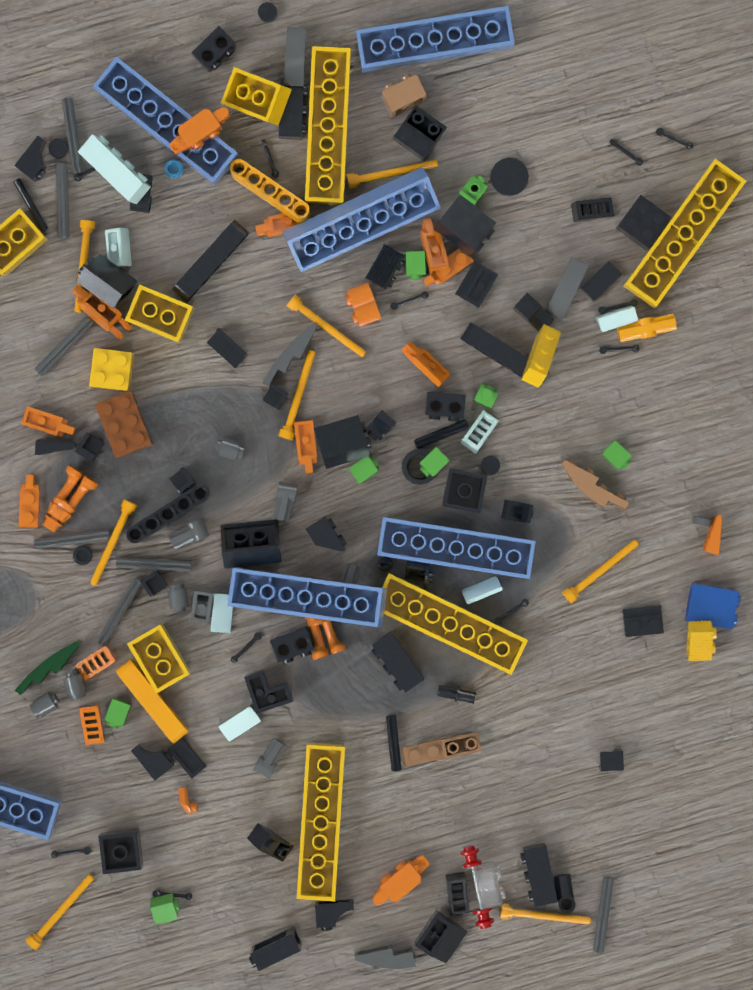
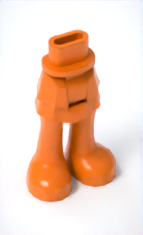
[42,465,99,533]
[305,617,347,661]

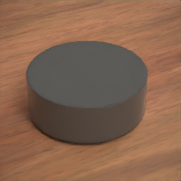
[692,516,712,527]

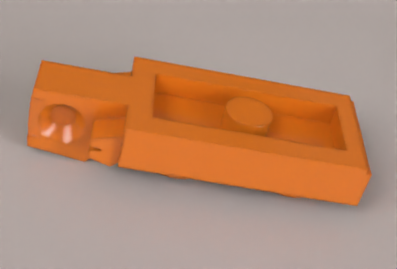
[255,210,306,237]
[420,218,449,271]
[423,249,474,287]
[401,340,451,387]
[21,406,77,437]
[294,420,317,474]
[18,474,41,528]

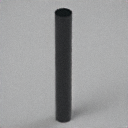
[13,178,48,232]

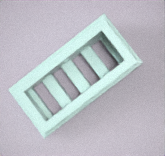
[461,410,499,454]

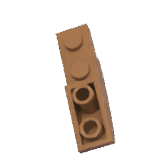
[561,458,629,510]
[401,732,481,767]

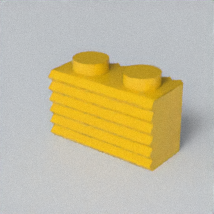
[686,620,717,661]

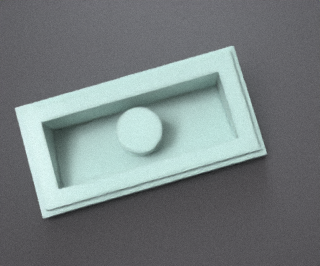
[105,228,132,267]
[596,305,638,332]
[462,576,502,604]
[211,593,233,633]
[218,705,261,742]

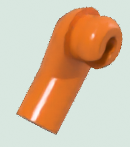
[178,788,198,814]

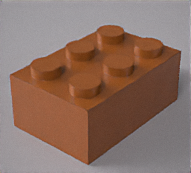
[95,390,153,459]

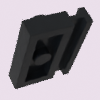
[455,261,498,308]
[622,605,664,637]

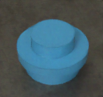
[164,159,184,179]

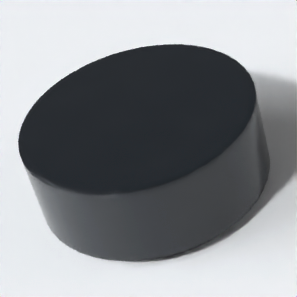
[258,2,277,23]
[48,139,68,159]
[481,456,500,475]
[73,546,93,565]

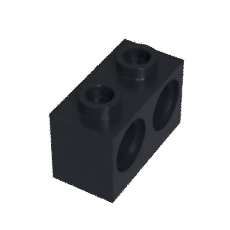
[191,26,236,72]
[425,392,466,422]
[270,627,314,664]

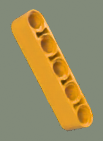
[230,159,310,223]
[116,658,189,744]

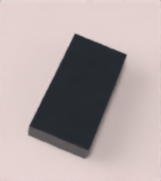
[581,261,622,301]
[168,737,207,779]

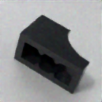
[14,136,47,182]
[513,293,554,332]
[367,410,396,441]
[131,744,175,781]
[315,899,354,931]

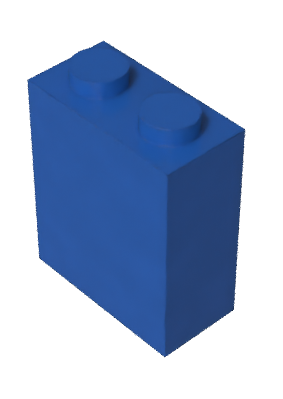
[684,583,741,629]

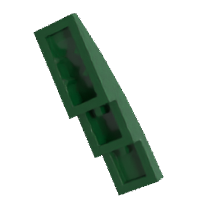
[14,640,82,695]

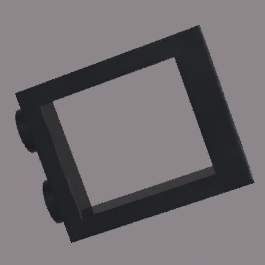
[249,927,302,971]

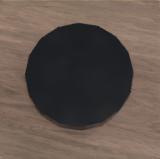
[490,158,529,197]

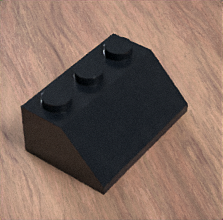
[221,519,282,569]

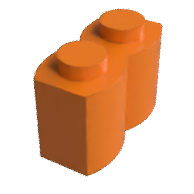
[345,283,382,328]

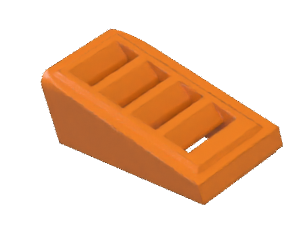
[702,514,722,556]
[75,645,117,681]
[79,704,105,745]

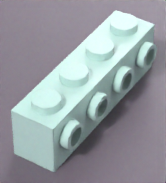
[78,134,151,204]

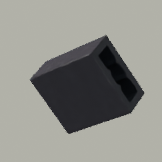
[434,195,496,257]
[76,254,137,309]
[314,415,372,469]

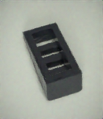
[571,197,614,222]
[35,440,77,455]
[445,872,470,916]

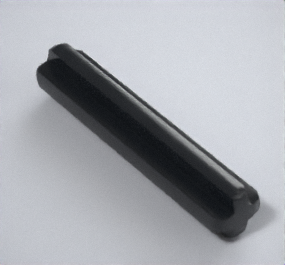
[414,419,469,449]
[386,715,402,772]

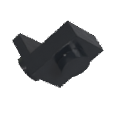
[501,500,533,524]
[405,560,433,589]

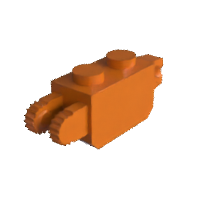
[169,107,230,155]
[72,285,132,340]
[372,854,430,906]

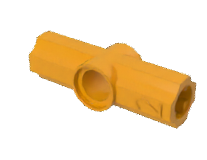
[617,314,677,343]

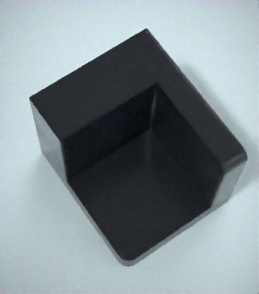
[263,384,289,410]
[75,432,105,462]
[169,467,196,494]
[140,570,168,597]
[599,749,624,771]

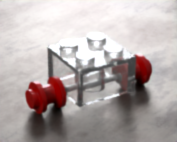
[460,845,505,929]

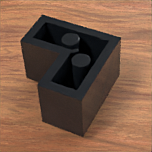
[244,669,294,714]

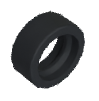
[401,449,436,485]

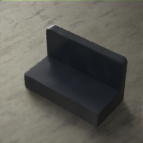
[207,327,248,368]

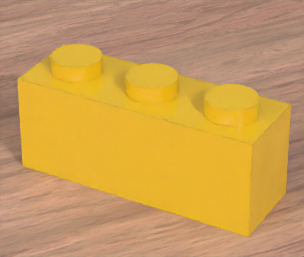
[521,324,561,388]

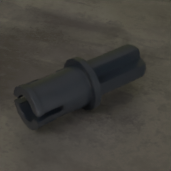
[437,685,476,704]

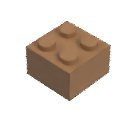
[382,74,427,118]

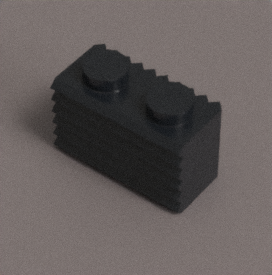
[365,244,406,290]

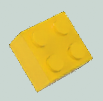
[89,348,134,392]

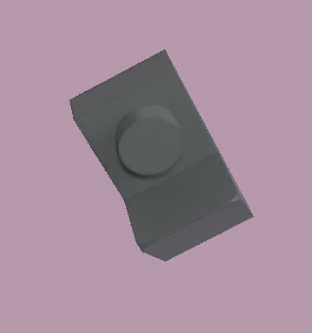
[190,588,214,623]

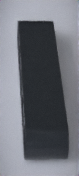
[172,220,249,302]
[460,322,549,388]
[126,485,210,543]

